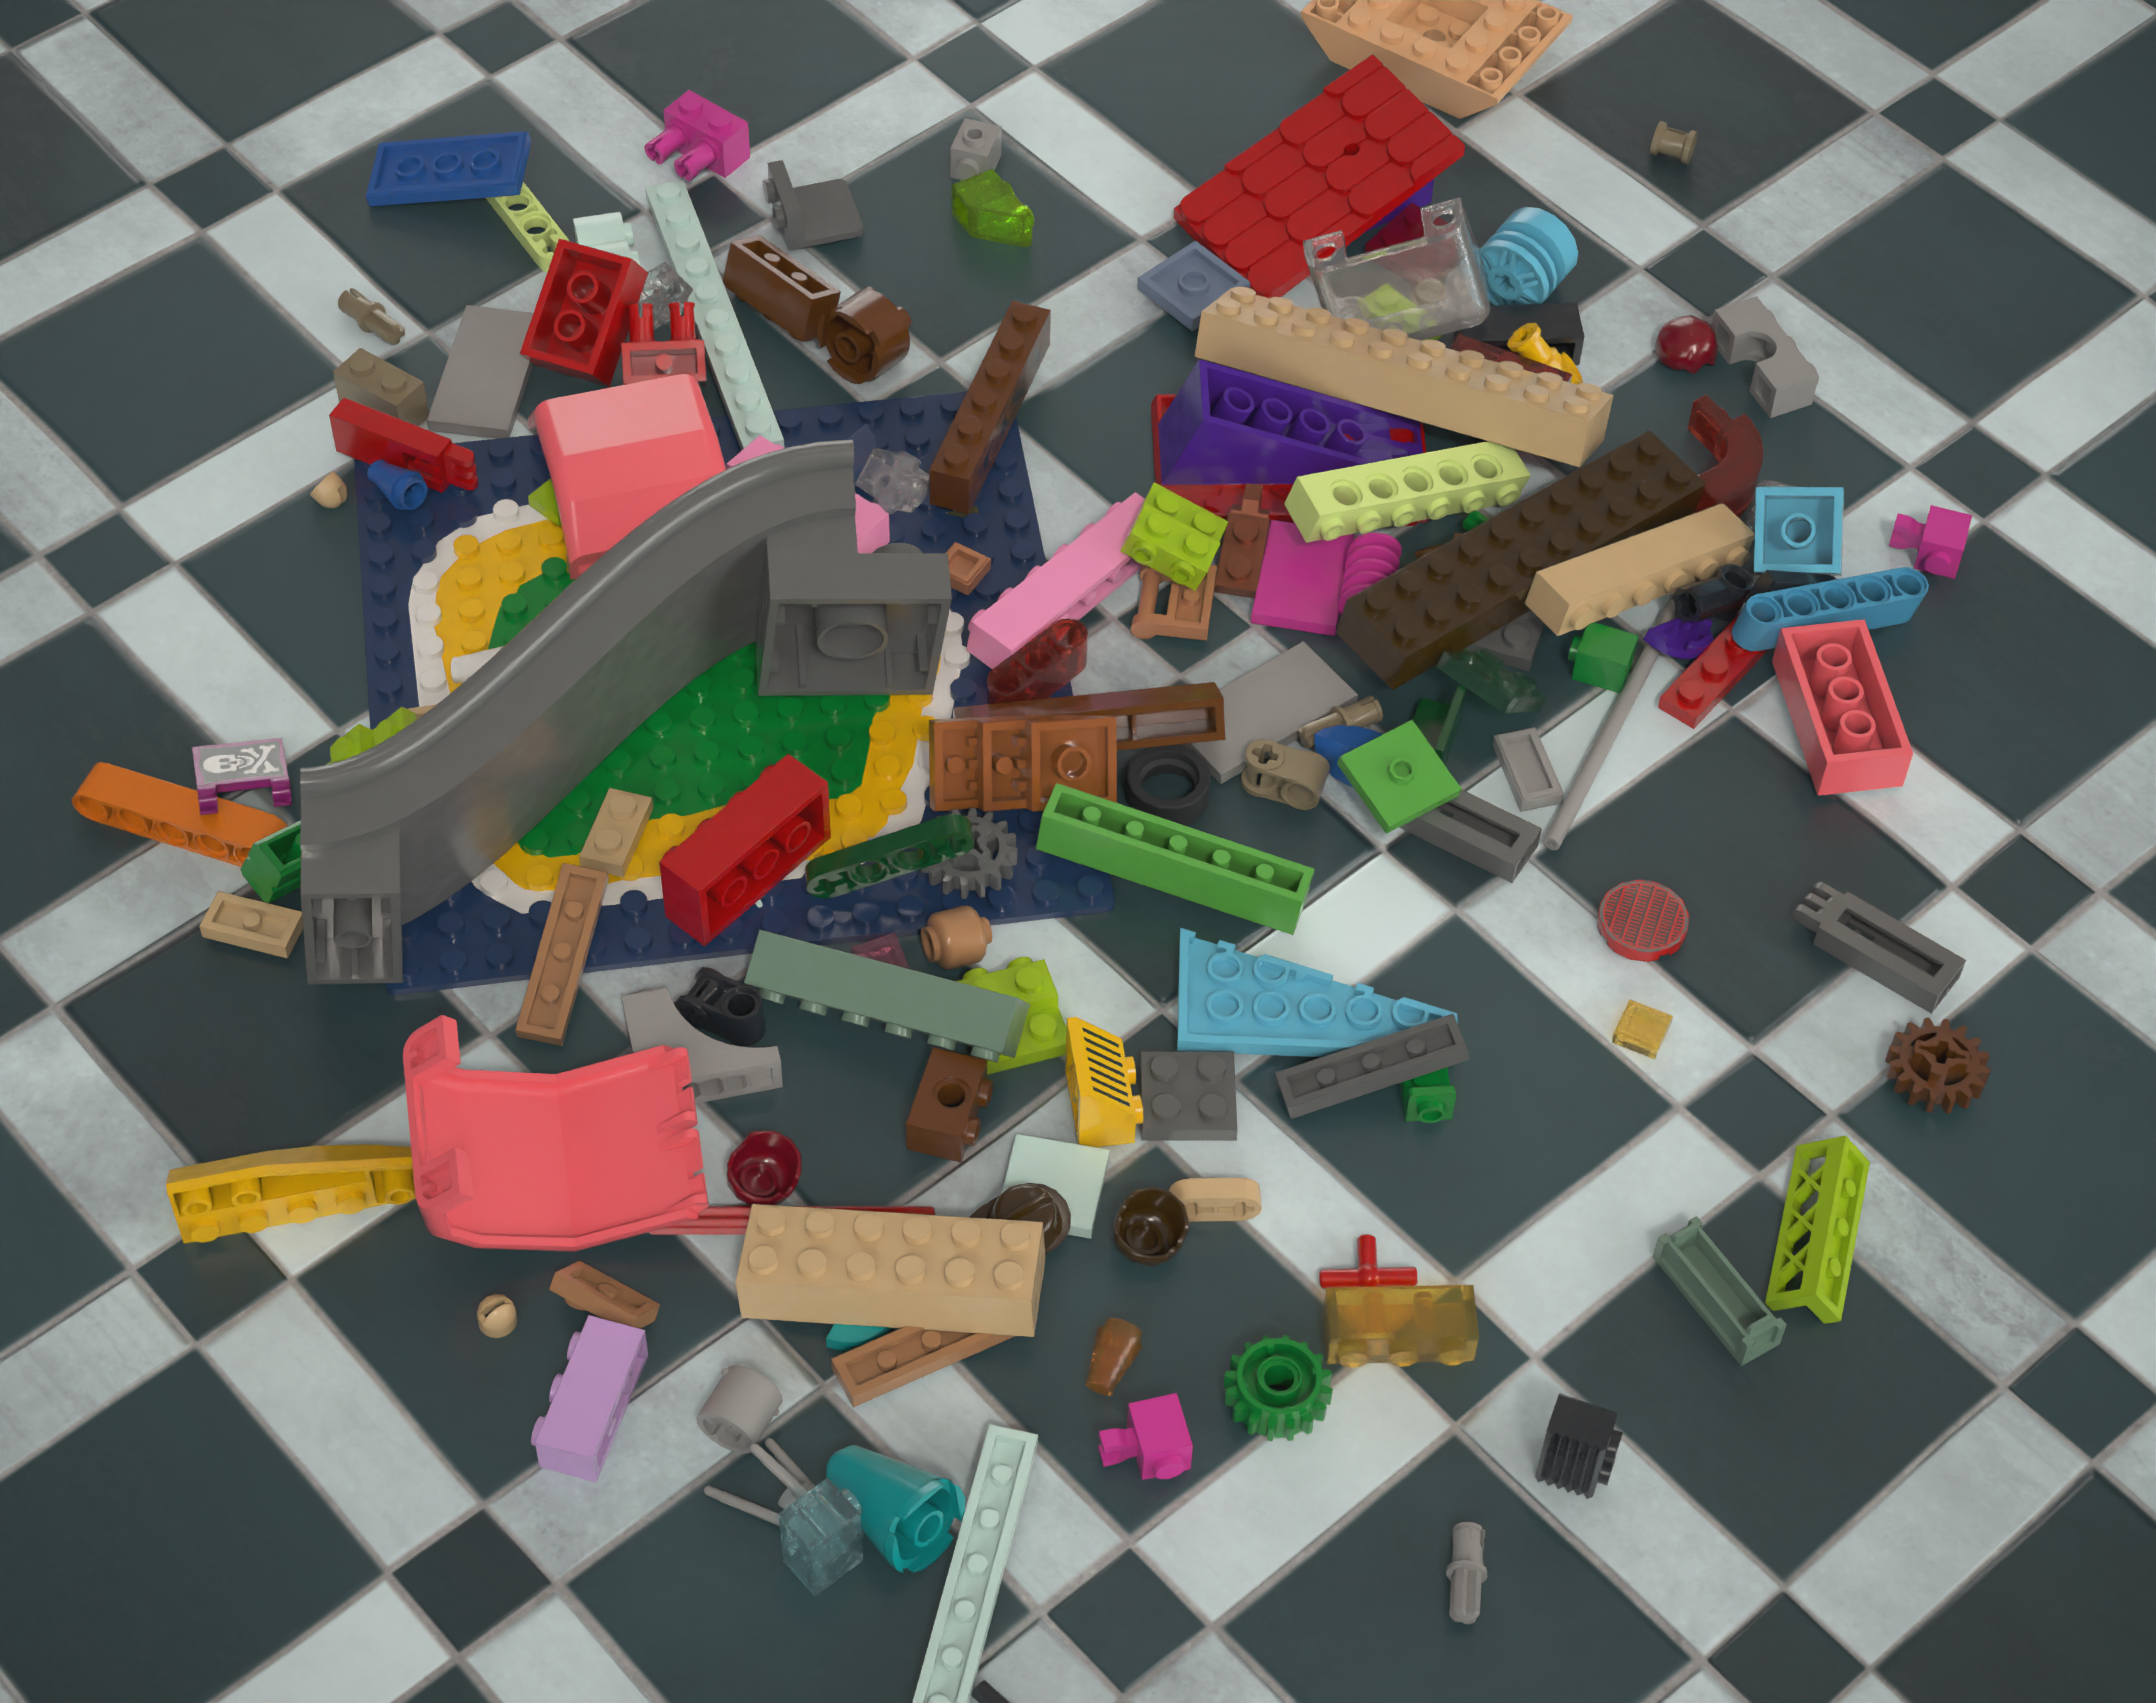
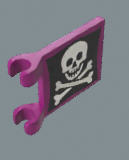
[192,738,292,815]

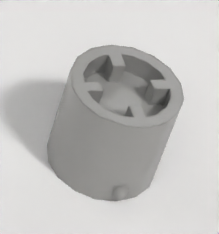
[696,1365,783,1454]

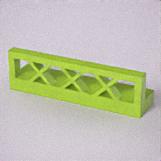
[1765,1135,1870,1324]

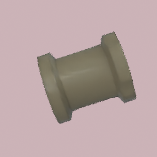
[1650,121,1698,165]

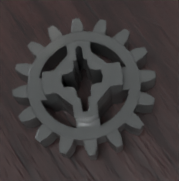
[919,808,1018,899]

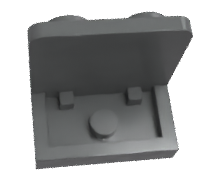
[763,160,863,250]

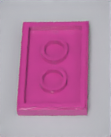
[1251,520,1354,636]

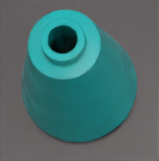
[826,1445,965,1573]

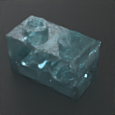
[779,1477,864,1597]

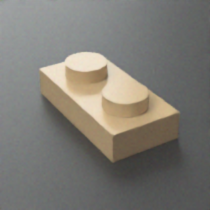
[579,788,653,877]
[199,891,303,958]

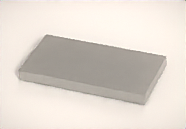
[427,305,533,439]
[1182,641,1358,784]

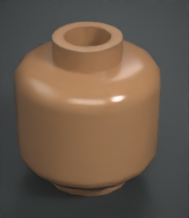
[921,906,992,970]

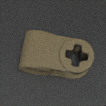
[1241,739,1330,810]

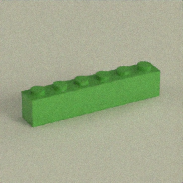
[1036,783,1315,935]

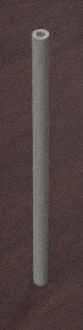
[1543,597,1679,850]

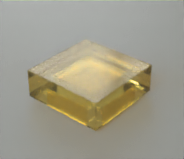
[1611,1000,1673,1059]

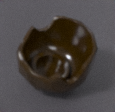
[1111,1186,1190,1267]

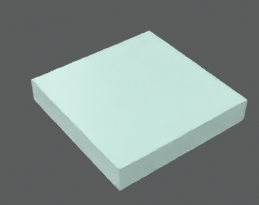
[1002,1134,1110,1239]

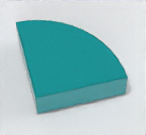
[826,1324,892,1351]

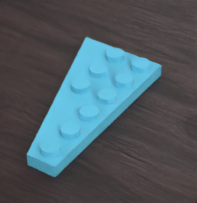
[1177,928,1458,1057]

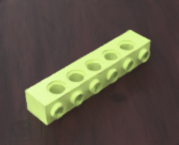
[1284,441,1531,543]

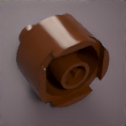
[817,287,911,384]

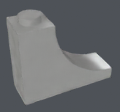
[621,987,783,1104]

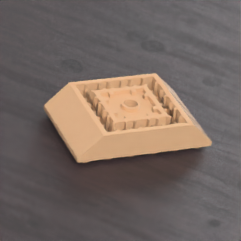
[1301,0,1573,119]

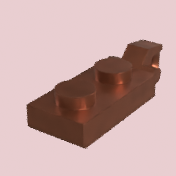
[1215,483,1270,598]

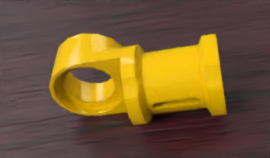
[1507,323,1583,385]

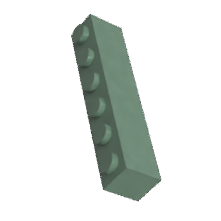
[744,930,1030,1063]

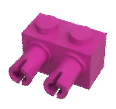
[644,90,750,181]

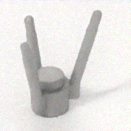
[704,1438,832,1536]

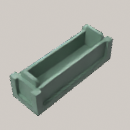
[1653,1216,1787,1366]

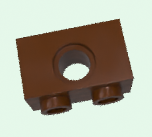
[906,1047,994,1162]

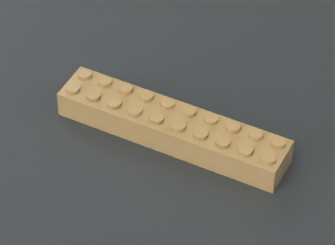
[1195,287,1613,467]

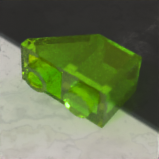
[952,168,1035,247]

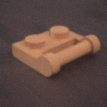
[1131,564,1217,641]

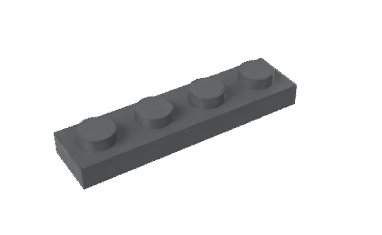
[1275,1014,1470,1119]

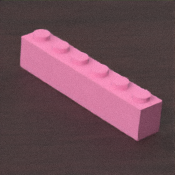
[966,492,1145,679]

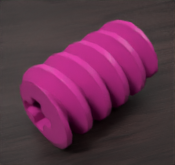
[1338,533,1402,615]

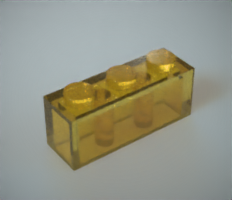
[1323,1285,1479,1367]

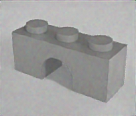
[1711,296,1819,418]

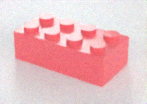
[1772,619,1913,796]

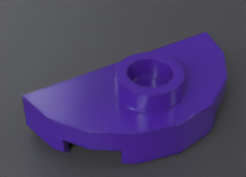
[1643,618,1714,659]

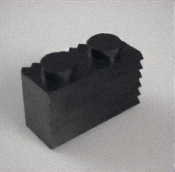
[1535,1393,1623,1499]

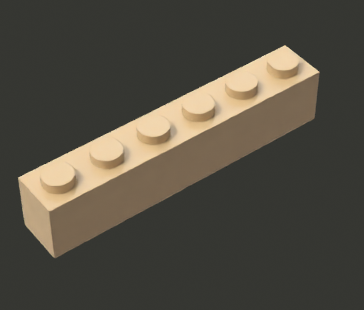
[1525,503,1755,636]

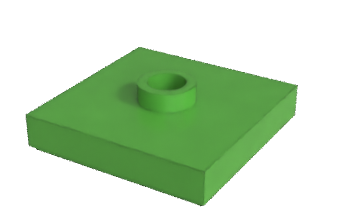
[1337,720,1462,834]

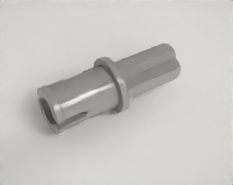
[1446,1522,1487,1625]

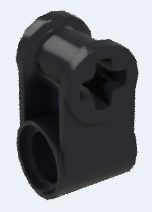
[674,967,766,1046]

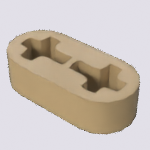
[1169,1178,1262,1222]

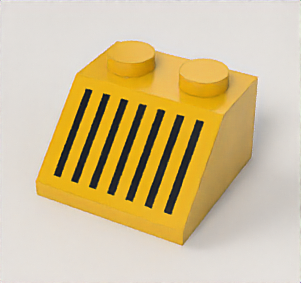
[1065,1017,1143,1147]

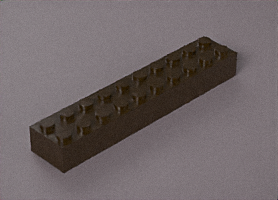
[1336,430,1707,690]

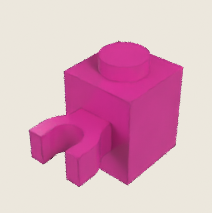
[1889,505,1972,579]
[1098,1393,1193,1480]

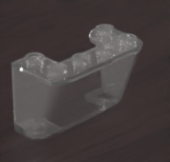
[1303,197,1491,341]

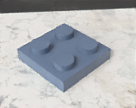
[1137,241,1251,331]

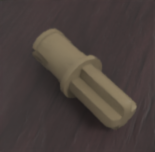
[338,288,405,345]
[1298,696,1383,748]

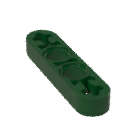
[805,814,974,899]

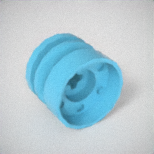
[1471,207,1578,306]

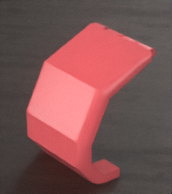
[527,374,726,579]
[403,1015,709,1252]

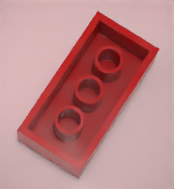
[659,754,831,946]

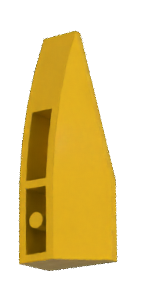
[166,1144,416,1244]

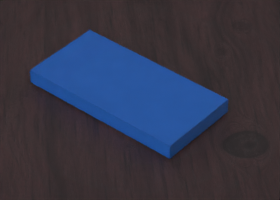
[365,131,532,207]

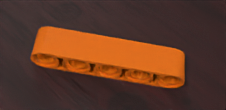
[72,762,288,867]

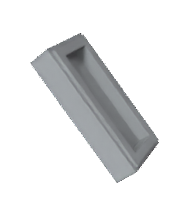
[1492,727,1564,812]

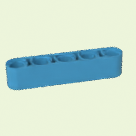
[1732,567,1929,651]

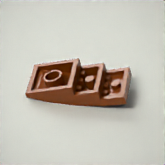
[929,715,1117,812]

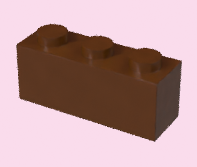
[722,235,841,342]

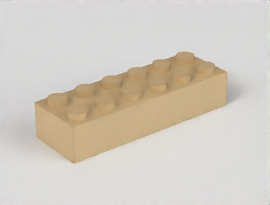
[735,1204,1046,1337]

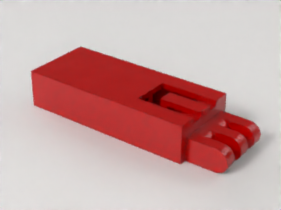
[329,398,479,493]

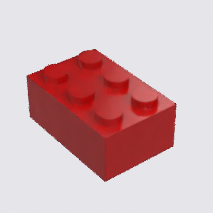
[520,239,648,387]

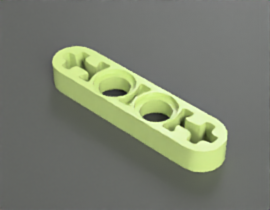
[486,182,569,272]

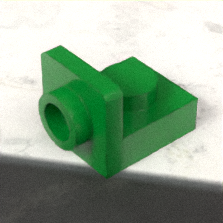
[1400,1067,1456,1123]

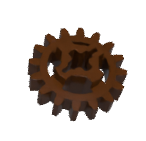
[1885,1017,1991,1114]

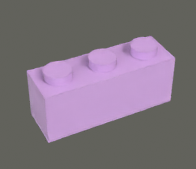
[531,1315,648,1482]

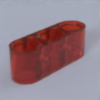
[987,618,1088,704]

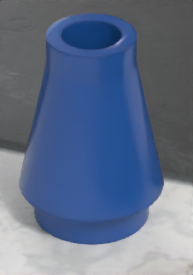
[367,459,427,510]

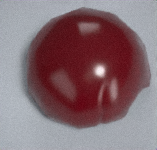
[1655,315,1718,374]
[726,1131,802,1206]

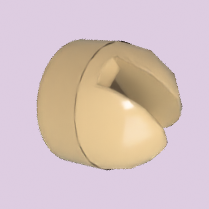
[310,471,348,509]
[477,1294,518,1338]

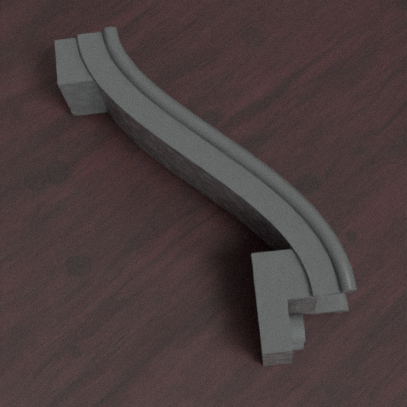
[300,440,952,984]

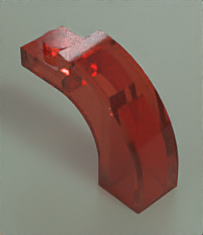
[1688,395,1764,517]

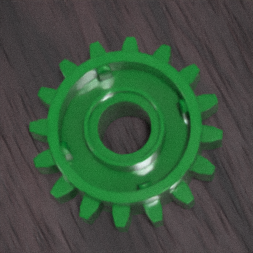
[1223,1335,1333,1441]

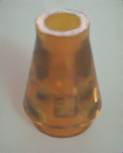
[1085,1318,1143,1396]

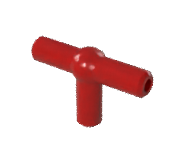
[1319,1234,1418,1291]

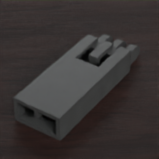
[1399,790,1542,883]
[1792,882,1966,1014]

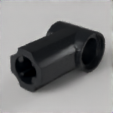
[1672,564,1755,623]

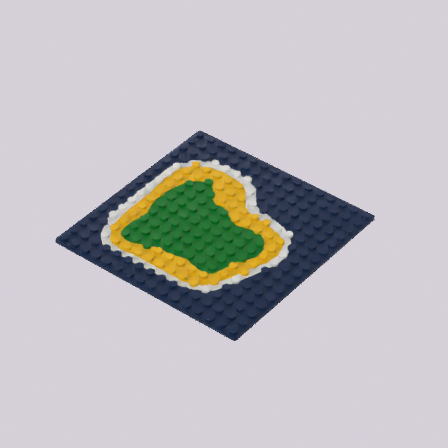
[354,391,1115,995]

